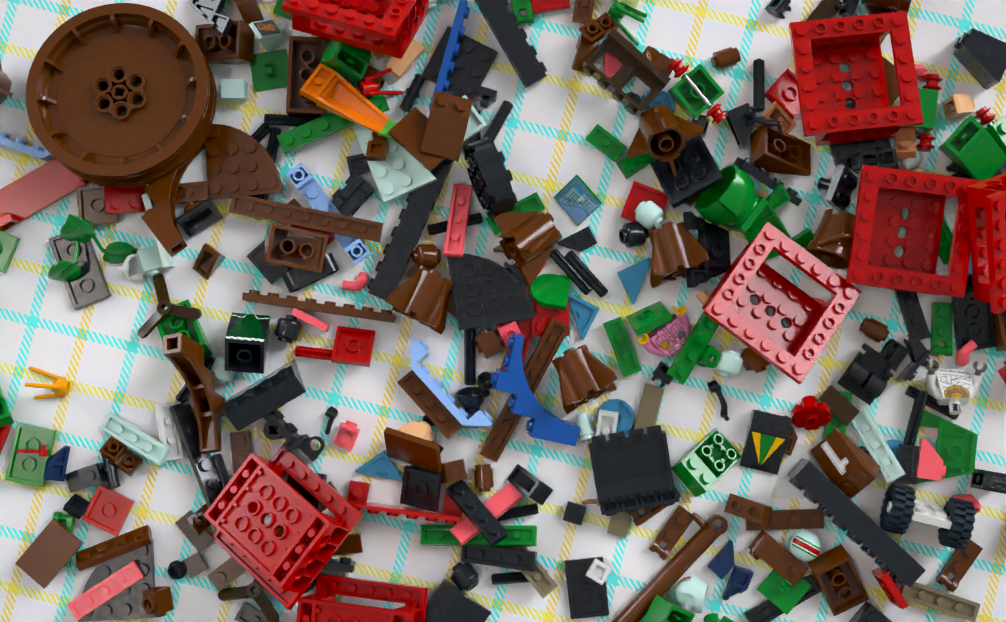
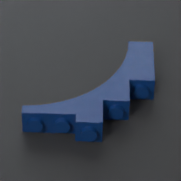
[491,332,580,446]

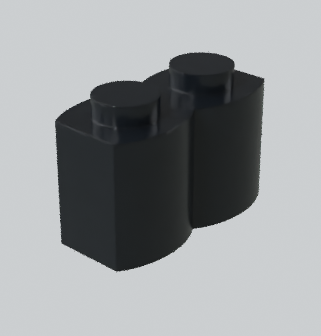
[850,148,897,172]

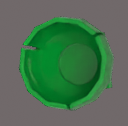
[694,164,768,233]

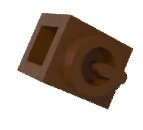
[474,328,506,359]
[740,347,770,373]
[142,586,174,617]

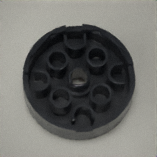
[463,137,518,219]

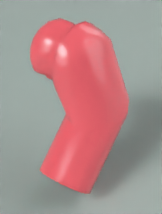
[915,64,930,82]
[342,272,369,291]
[956,340,978,366]
[952,494,981,513]

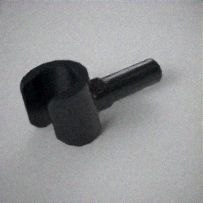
[325,406,338,435]

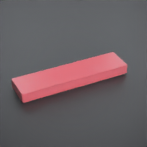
[443,183,473,258]
[450,483,523,546]
[67,561,144,620]

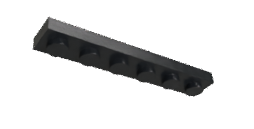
[169,401,223,508]

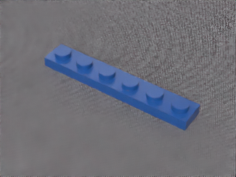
[429,0,471,111]

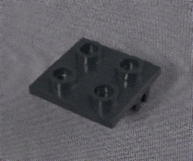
[895,333,932,383]

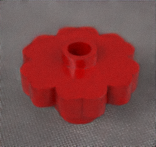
[791,395,831,430]

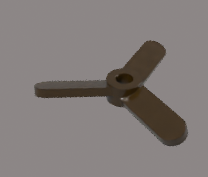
[137,273,202,339]
[218,578,280,622]

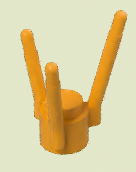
[25,366,70,399]

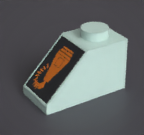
[249,19,287,53]

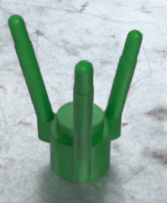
[608,0,647,46]

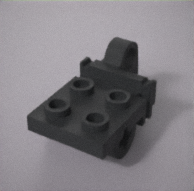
[837,339,910,405]
[263,409,325,462]

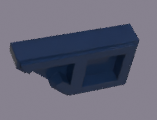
[43,445,71,482]
[707,539,735,579]
[722,565,754,600]

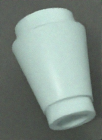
[576,412,596,442]

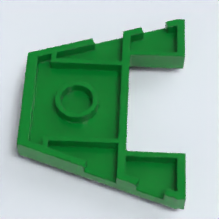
[742,183,814,260]
[916,410,978,484]

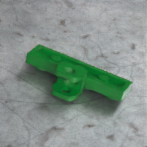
[666,313,721,385]

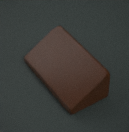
[333,533,363,555]

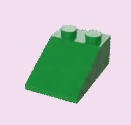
[157,299,213,370]

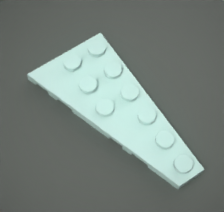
[353,124,437,204]

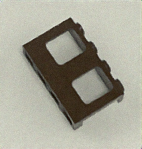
[581,28,671,117]

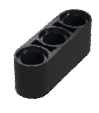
[282,252,340,293]

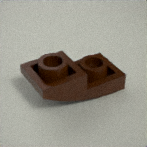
[578,12,619,44]
[571,33,599,72]
[99,436,143,477]
[184,504,212,536]

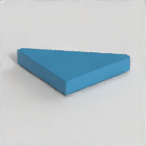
[617,257,650,304]
[568,292,600,340]
[355,450,403,481]

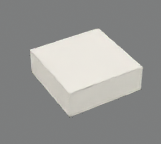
[585,558,612,585]

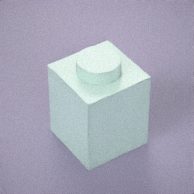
[218,79,248,102]
[136,245,163,277]

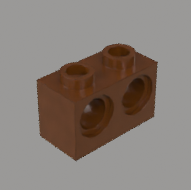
[724,493,772,526]

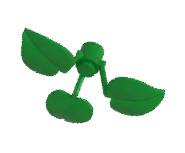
[48,214,138,281]

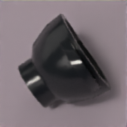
[455,387,490,413]

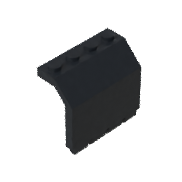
[588,425,680,516]

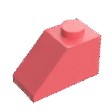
[916,438,946,481]

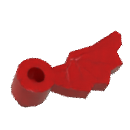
[17,444,48,456]

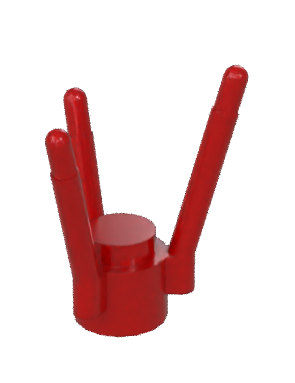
[360,68,404,97]

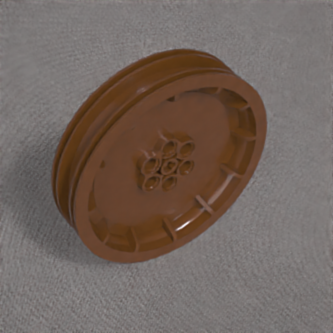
[26,3,217,188]

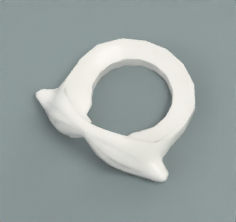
[117,254,145,282]

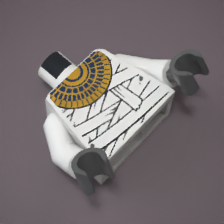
[924,360,987,415]

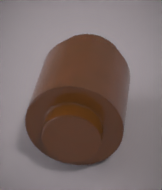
[711,47,741,71]
[859,317,890,343]
[474,464,494,492]

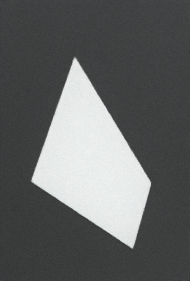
[771,444,828,499]

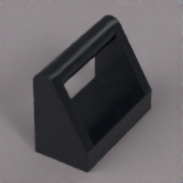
[175,199,223,238]

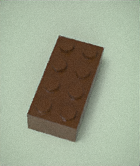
[286,36,330,117]

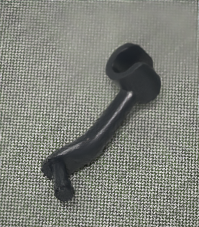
[745,110,783,135]
[707,380,729,421]

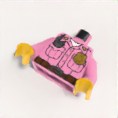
[634,302,691,357]

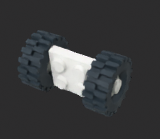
[880,483,976,550]

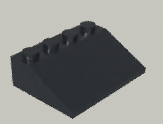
[223,360,306,432]
[425,579,492,622]

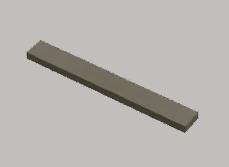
[607,383,664,538]

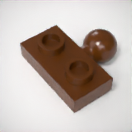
[175,181,209,219]

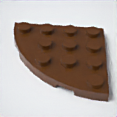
[205,124,283,200]

